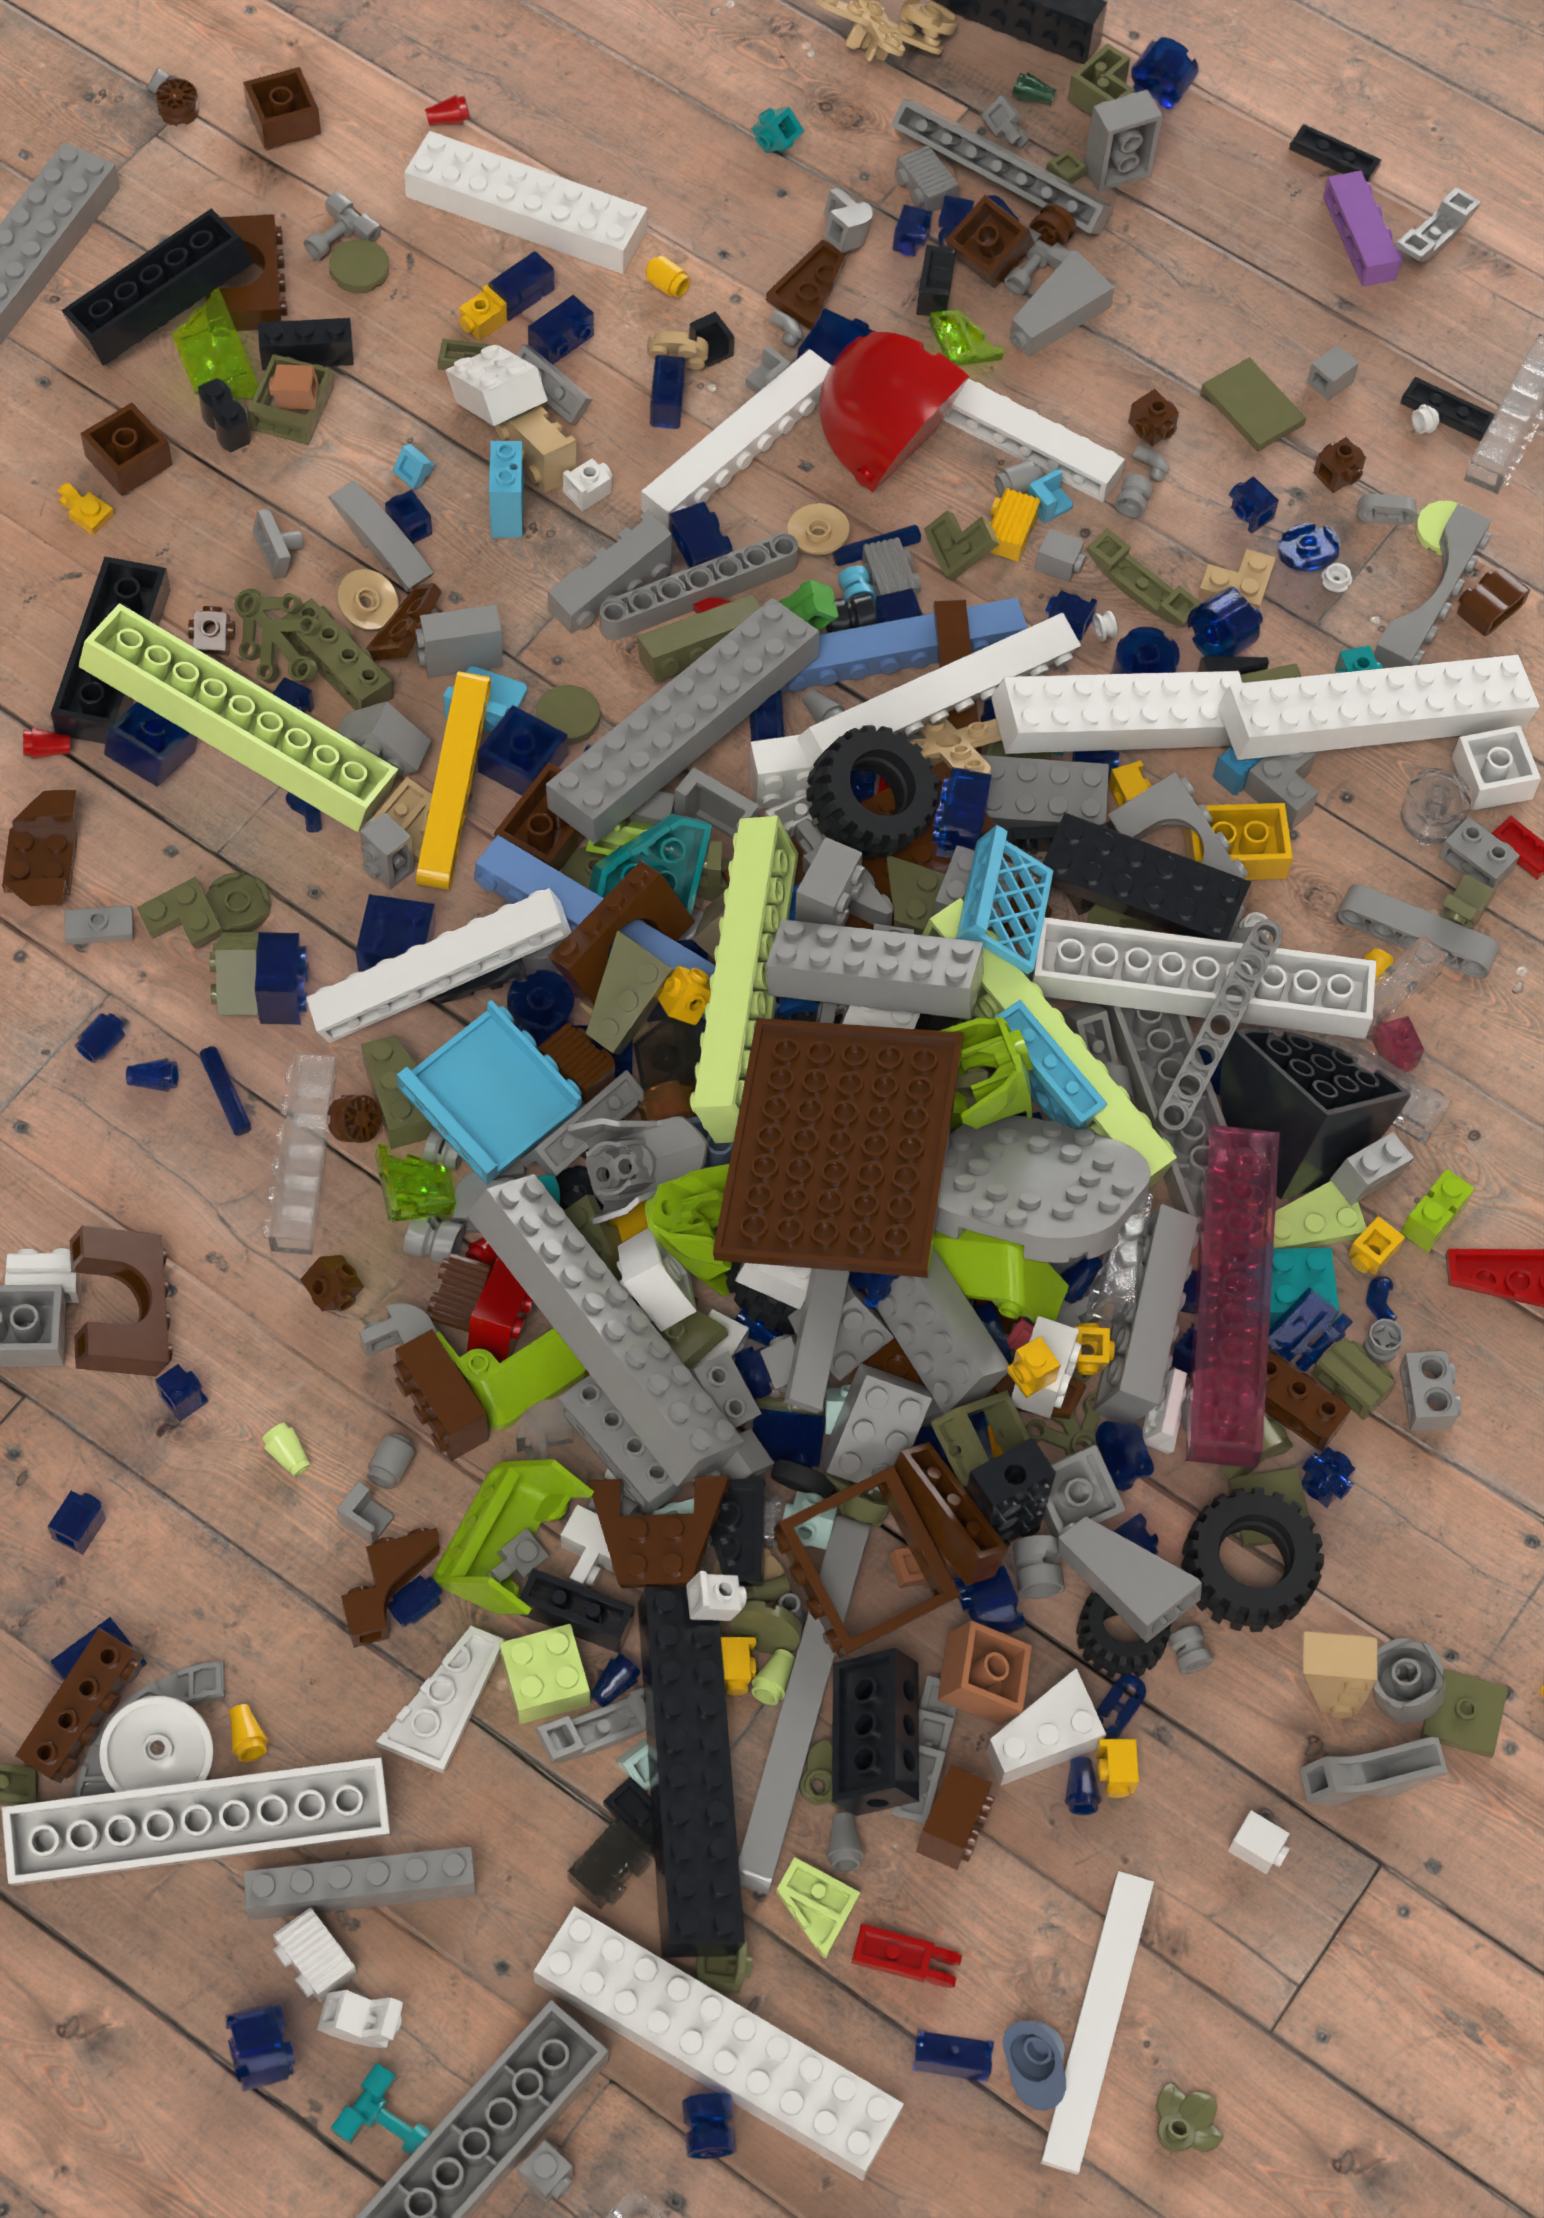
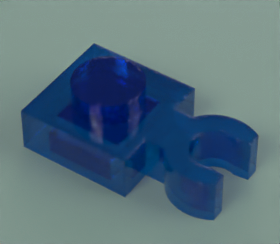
[938,195,974,247]

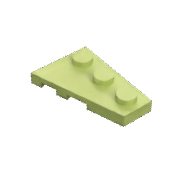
[1258,1181,1366,1249]

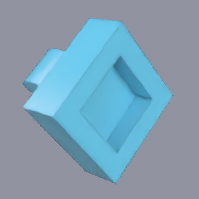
[393,444,435,489]

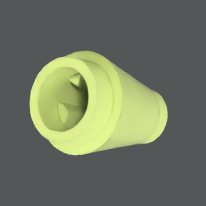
[262,1422,311,1477]
[751,1649,795,1705]

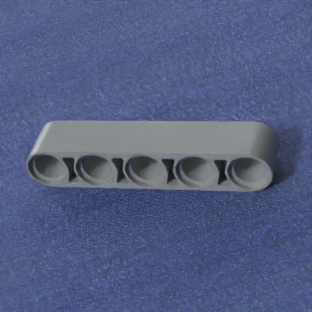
[1338,884,1499,979]

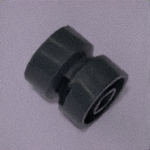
[826,593,876,633]

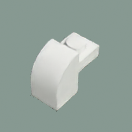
[561,1505,614,1589]
[317,1990,403,2048]

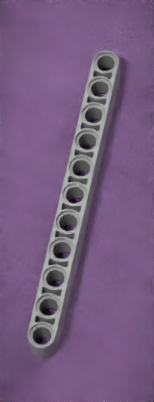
[739,1514,871,1895]

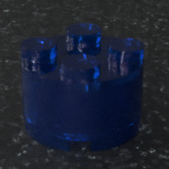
[1131,37,1199,109]
[1187,586,1263,657]
[1112,627,1180,674]
[507,970,575,1048]
[954,1565,1026,1635]
[225,2003,295,2092]

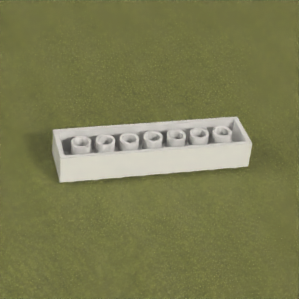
[404,131,648,274]
[991,671,1242,754]

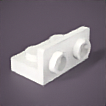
[1140,1368,1187,1454]

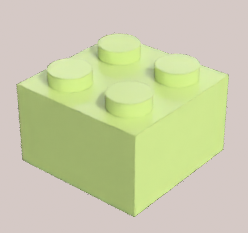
[499,1624,590,1725]

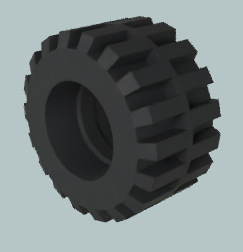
[1076,1592,1172,1680]

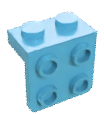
[443,666,527,738]

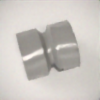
[403,1210,465,1264]
[1013,1535,1065,1599]

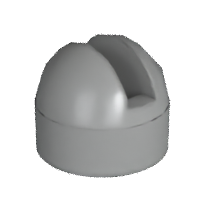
[147,68,171,95]

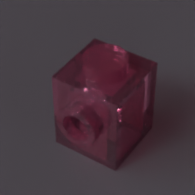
[1372,1016,1424,1074]

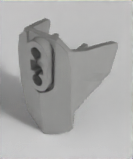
[567,1116,708,1224]

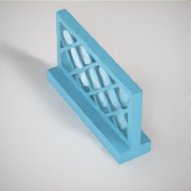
[956,825,1054,974]
[994,1000,1107,1130]

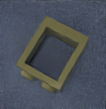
[248,354,333,445]
[931,1390,1030,1487]

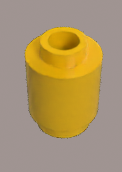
[645,255,691,298]

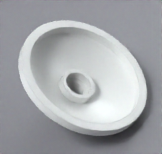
[100,1696,213,1792]

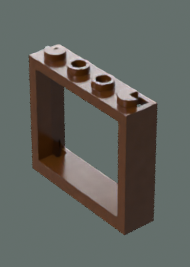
[773,1466,961,1659]

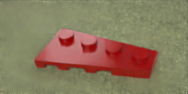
[1446,1249,1544,1308]

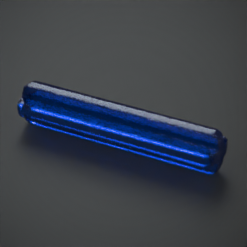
[832,525,921,566]
[200,1046,251,1136]

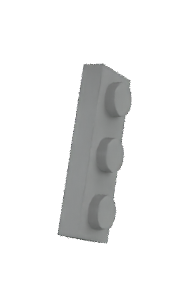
[517,344,593,424]

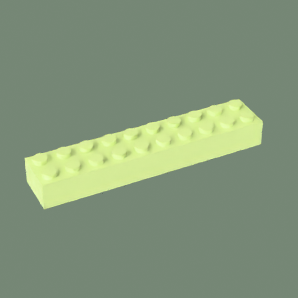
[78,603,398,832]
[690,816,798,1143]
[922,898,1177,1189]

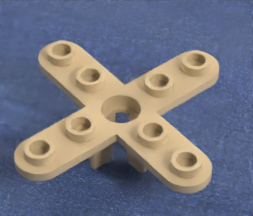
[813,0,944,62]
[910,719,1002,783]

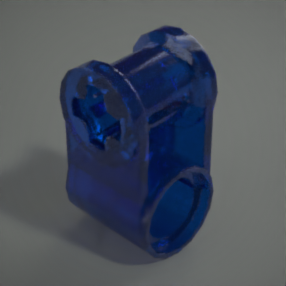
[1096,1421,1154,1492]

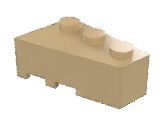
[495,405,576,493]
[1303,1631,1377,1719]

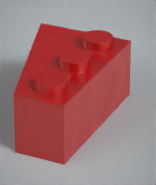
[467,1256,535,1363]

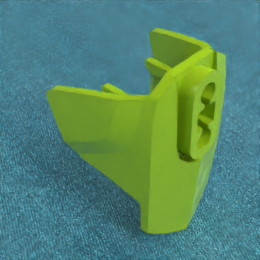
[940,1017,1033,1129]
[645,1164,732,1296]

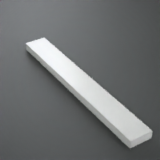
[1040,1871,1154,2175]

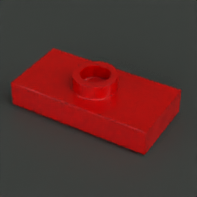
[1491,815,1544,880]

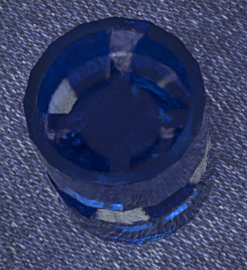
[682,2093,737,2159]

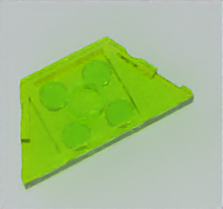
[172,288,258,400]
[375,1144,456,1222]

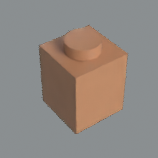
[269,364,319,410]

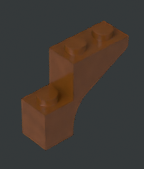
[341,1528,440,1648]

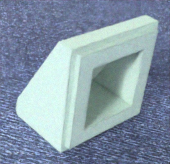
[615,1739,650,1791]

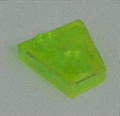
[929,309,1005,366]

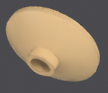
[787,503,850,555]
[337,569,398,631]

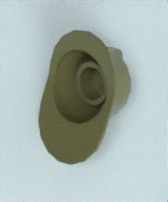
[824,1469,890,1527]

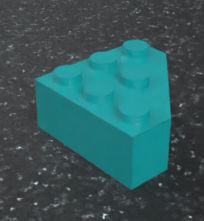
[589,814,712,916]

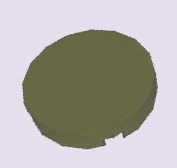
[329,239,389,293]
[536,685,600,745]
[206,872,272,932]
[729,1600,803,1654]

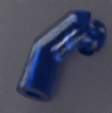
[285,792,322,833]
[1365,1276,1397,1321]

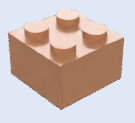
[937,1620,1032,1724]

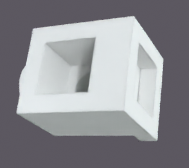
[563,458,613,511]
[686,1571,747,1621]

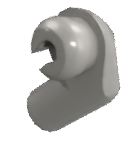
[769,309,803,347]
[1133,444,1170,482]

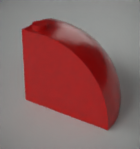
[819,332,970,493]

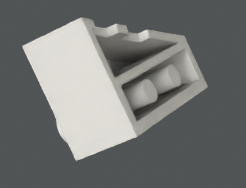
[986,1668,1106,1786]

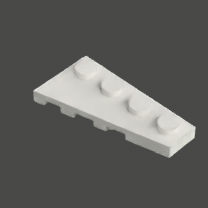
[376,1626,505,1774]

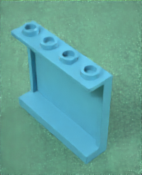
[396,1000,582,1185]

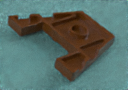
[589,1475,730,1588]

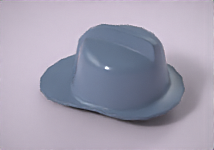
[1002,2020,1066,2111]

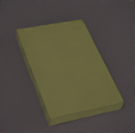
[1201,357,1306,452]

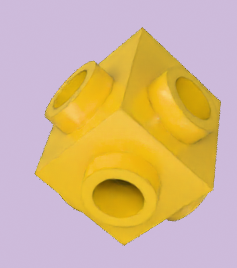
[658,965,711,1026]
[1074,1323,1115,1375]

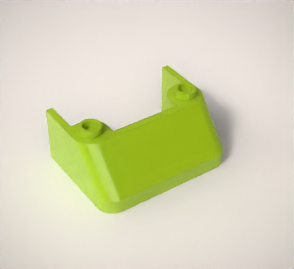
[933,1229,1069,1324]
[435,1328,586,1430]
[433,1459,594,1615]

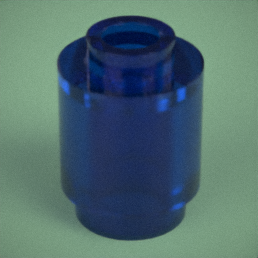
[75,1013,125,1063]
[387,1575,443,1628]

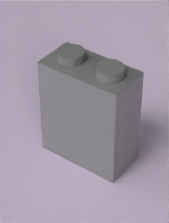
[415,604,503,678]

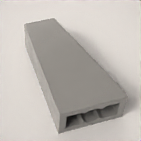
[1009,249,1114,358]
[1058,1516,1202,1643]

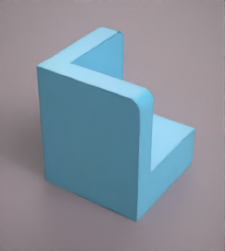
[1027,469,1073,524]

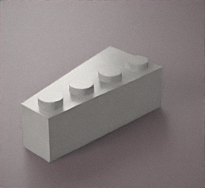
[548,509,672,634]

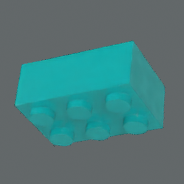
[1223,1248,1339,1330]

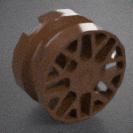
[156,78,199,126]
[1029,203,1077,247]
[327,1095,382,1143]

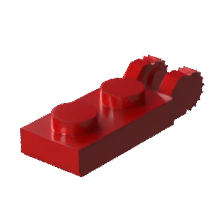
[851,1924,962,1988]

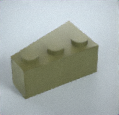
[586,930,675,1056]
[361,1035,434,1149]

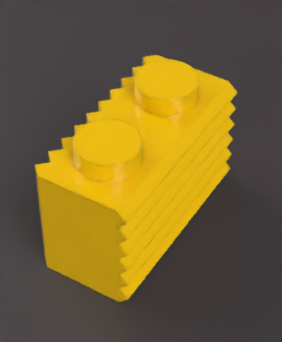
[989,488,1040,562]

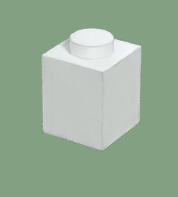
[1228,1810,1290,1875]

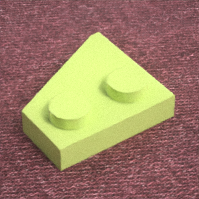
[776,1857,861,1959]

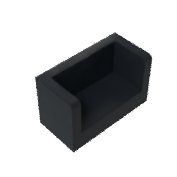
[916,245,956,319]

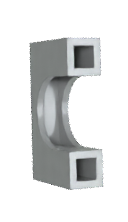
[1108,772,1249,879]

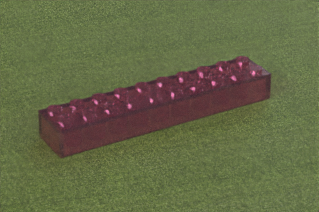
[1185,1125,1279,1468]

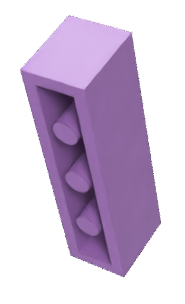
[1323,171,1402,287]

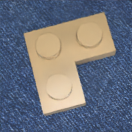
[1198,549,1276,613]

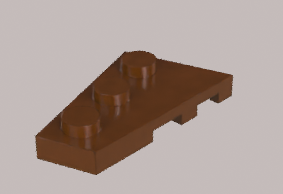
[766,239,846,332]
[366,583,442,661]

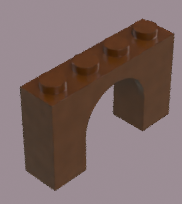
[206,214,288,333]
[548,861,695,1010]
[69,1225,173,1377]

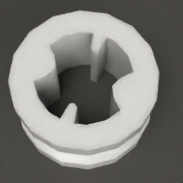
[1093,610,1118,642]

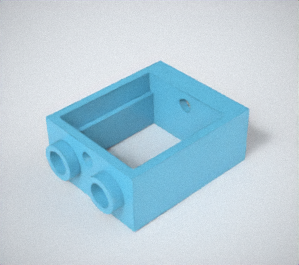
[489,441,524,538]

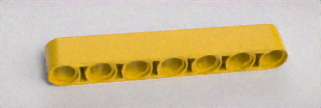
[416,671,491,891]

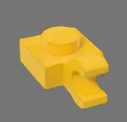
[57,482,114,535]

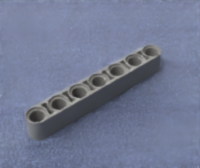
[599,533,798,641]
[1155,919,1282,1135]

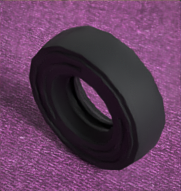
[770,1459,834,1498]

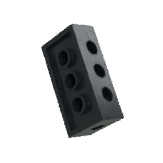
[966,1437,1056,1548]
[832,1648,919,1816]

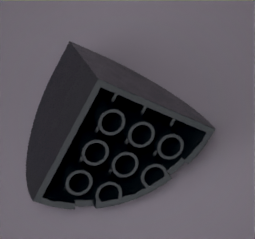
[1220,1028,1411,1200]

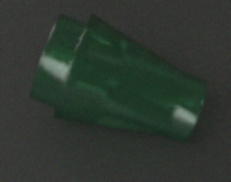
[1011,72,1057,106]

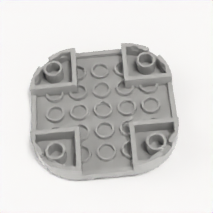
[935,1116,1151,1263]

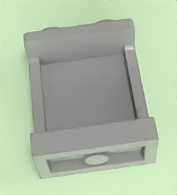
[674,767,759,839]

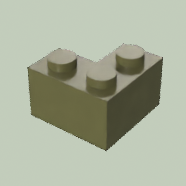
[1067,43,1135,116]
[209,932,263,1015]

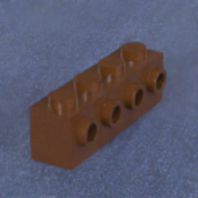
[1208,1329,1351,1452]
[894,1442,1008,1586]
[15,1628,144,1783]

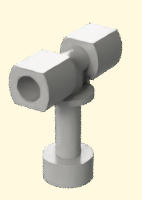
[304,191,381,260]
[1005,225,1072,295]

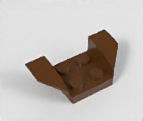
[2,790,77,906]

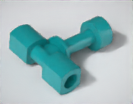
[331,2063,432,2156]

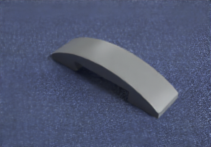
[1395,187,1481,262]
[535,1688,646,1763]

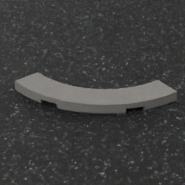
[74,1661,224,1798]

